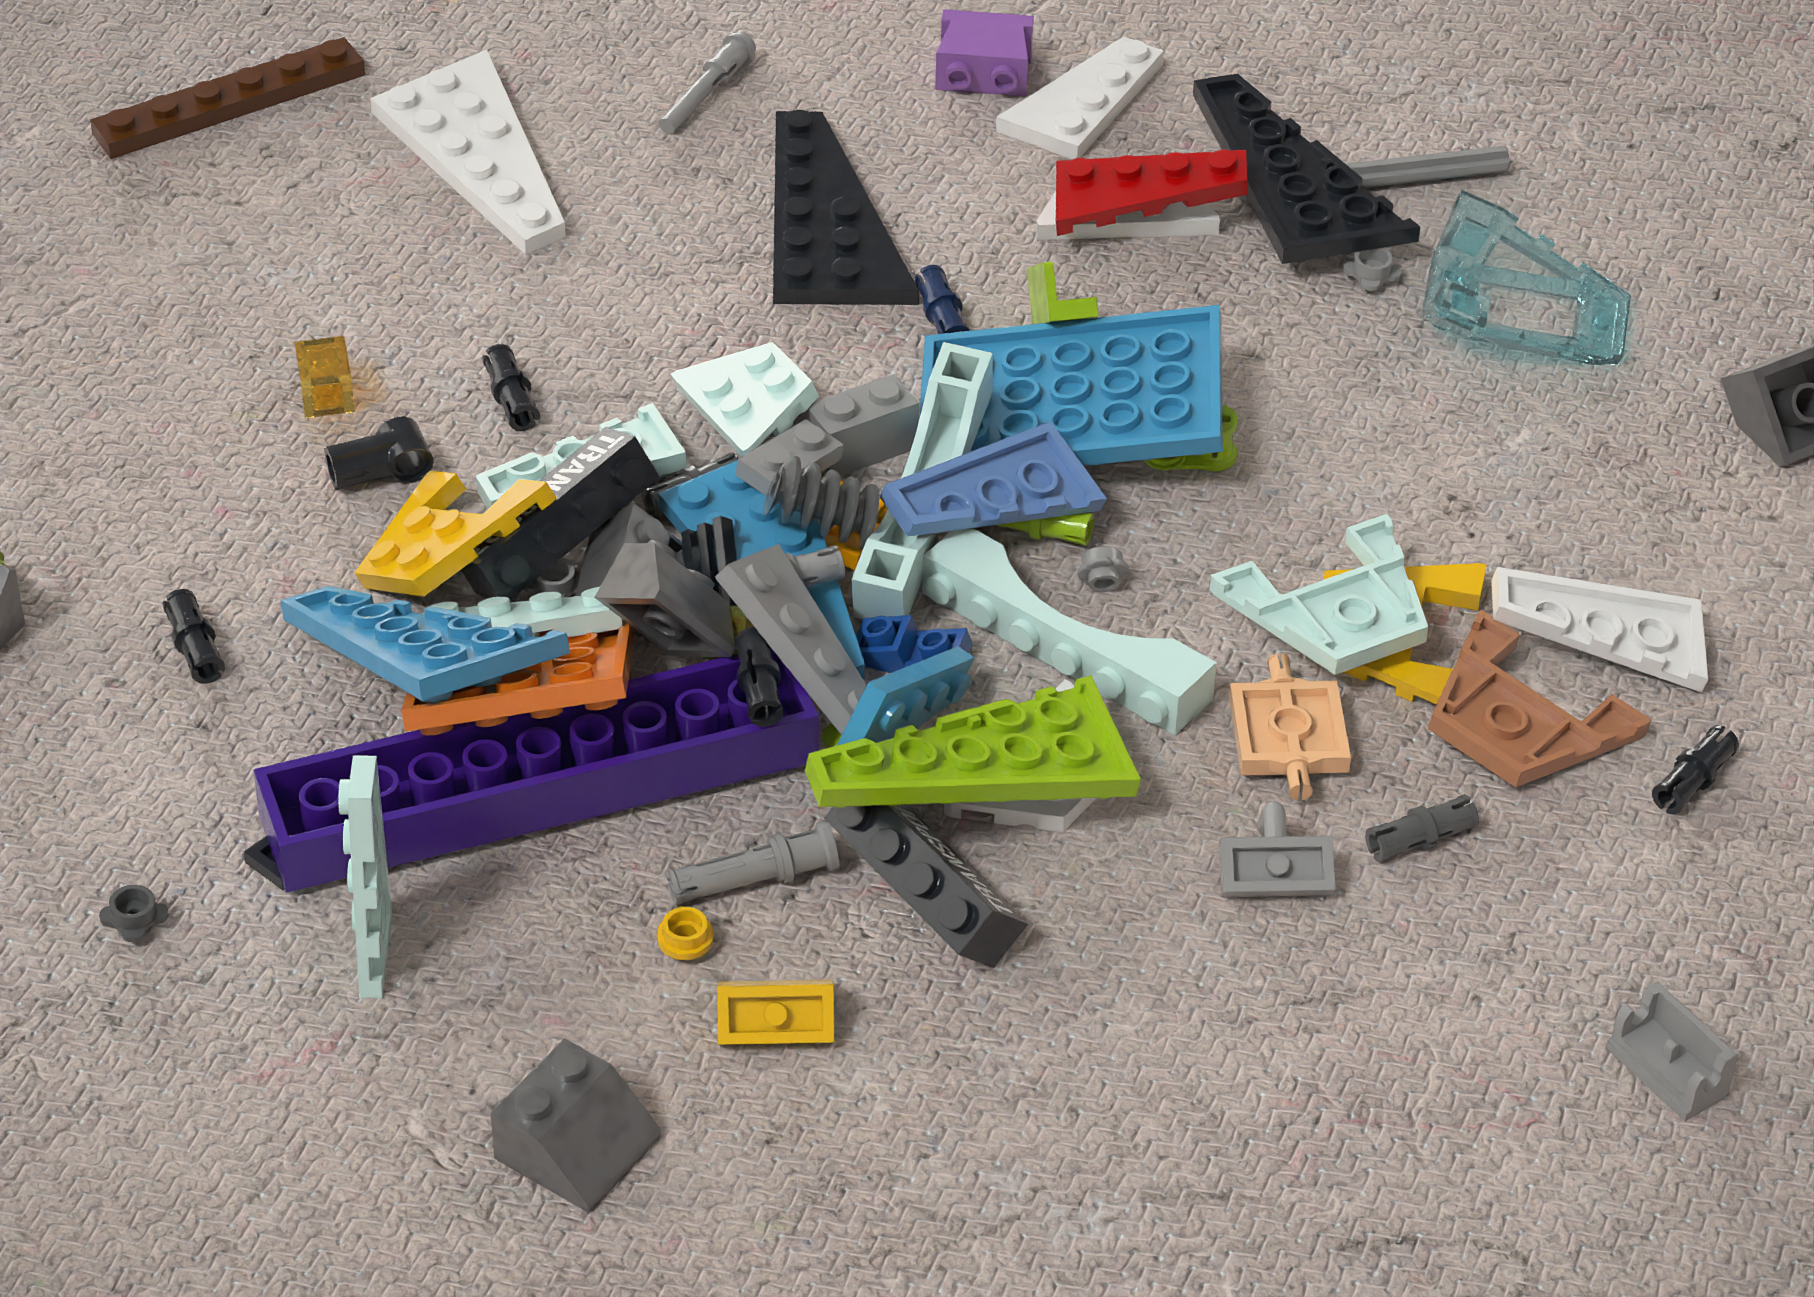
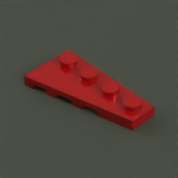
[1055,149,1248,236]

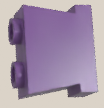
[935,9,1034,96]

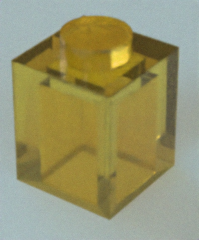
[294,336,355,418]

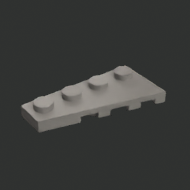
[715,544,867,735]

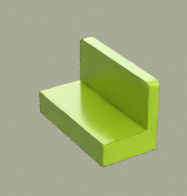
[1027,261,1098,324]

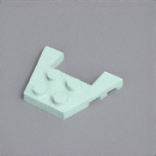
[1210,514,1428,675]

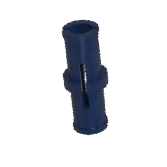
[915,265,970,334]

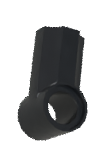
[324,416,434,490]

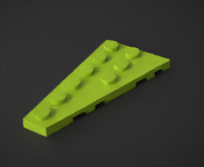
[805,675,1141,808]

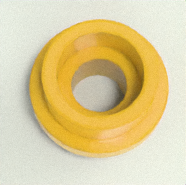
[657,907,714,960]

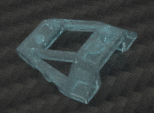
[1421,190,1631,365]

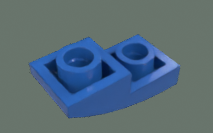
[856,615,973,673]

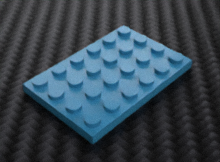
[919,305,1223,466]

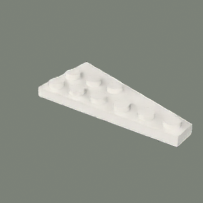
[370,50,566,255]

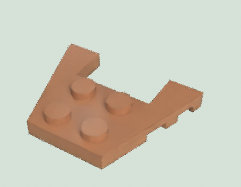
[1428,610,1652,787]

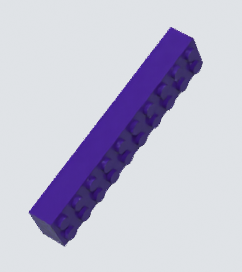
[253,647,819,893]

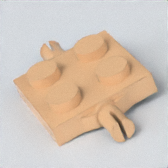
[1229,653,1351,800]

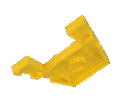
[354,471,557,597]
[1323,563,1487,705]

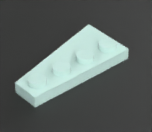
[422,587,626,637]
[339,756,392,998]

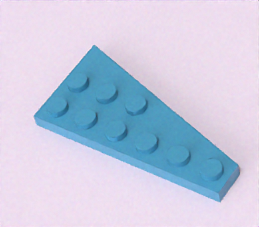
[658,460,865,679]
[280,586,570,703]

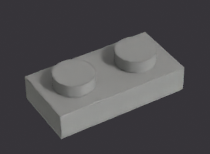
[735,419,844,496]

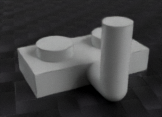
[1219,801,1336,897]

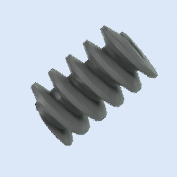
[763,456,879,550]

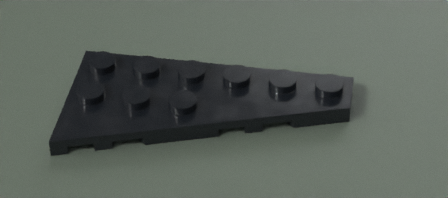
[773,110,919,305]

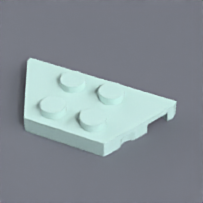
[671,342,819,457]

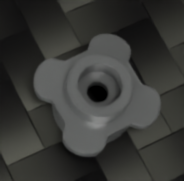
[99,885,169,942]

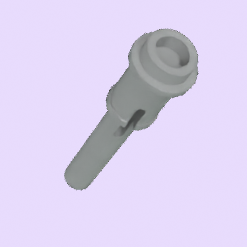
[659,32,756,134]

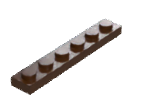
[90,37,365,159]

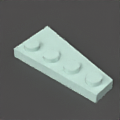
[476,403,687,509]

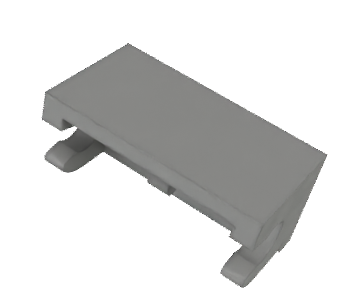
[1606,981,1738,1122]

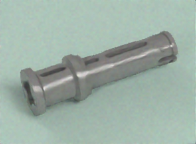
[666,820,839,905]

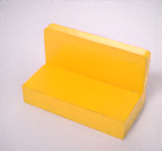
[717,980,834,1045]

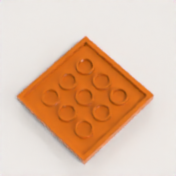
[401,622,635,735]

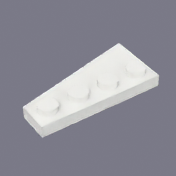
[1491,567,1708,693]

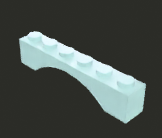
[852,342,993,619]
[922,528,1217,735]

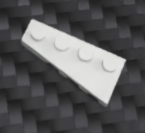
[996,36,1164,159]

